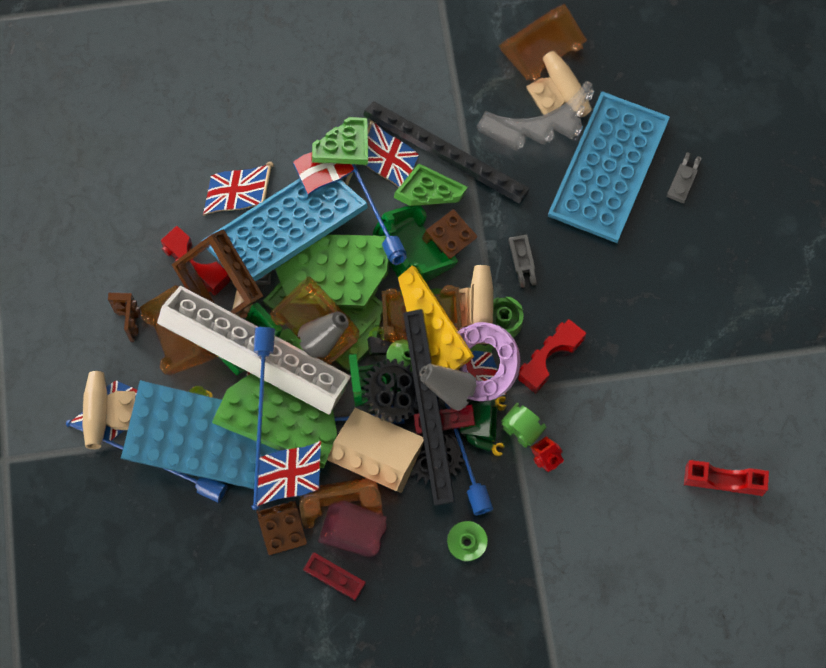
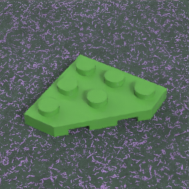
[312,117,368,165]
[394,164,468,206]

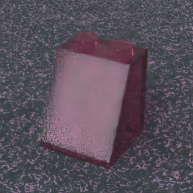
[318,501,387,557]

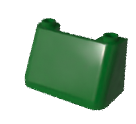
[373,205,458,283]

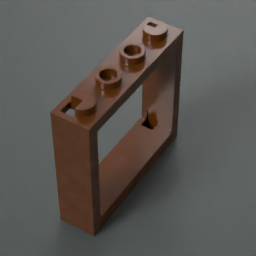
[172,229,263,315]

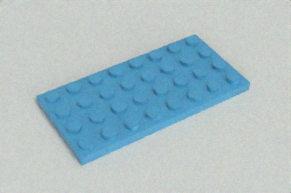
[548,92,670,243]
[202,178,368,281]
[121,380,279,489]

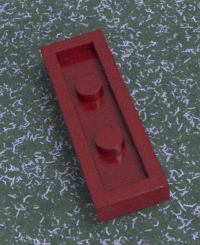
[414,405,476,435]
[303,552,366,601]

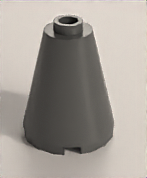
[298,312,349,358]
[420,364,476,411]

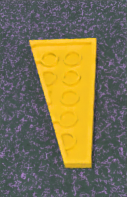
[398,266,474,370]

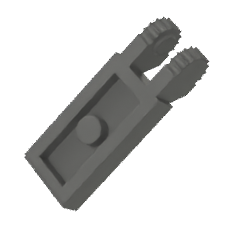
[667,152,701,204]
[508,235,536,288]

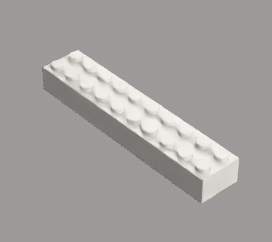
[157,286,351,415]

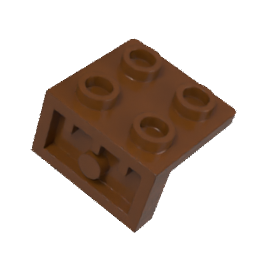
[422,209,477,259]
[108,292,140,342]
[257,501,307,555]

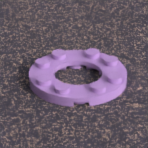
[458,322,520,401]

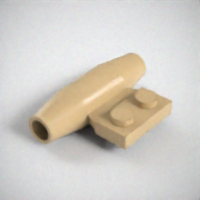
[526,51,592,118]
[456,265,494,344]
[82,371,135,449]

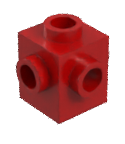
[530,437,564,472]

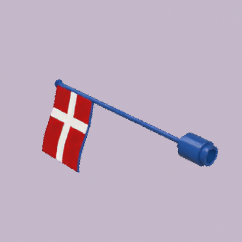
[293,152,406,265]

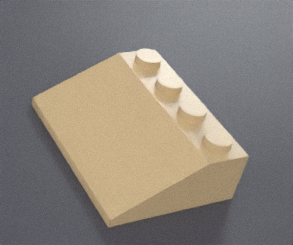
[327,408,424,493]

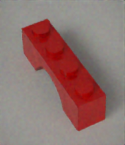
[160,226,230,295]
[518,319,587,394]
[684,460,769,496]

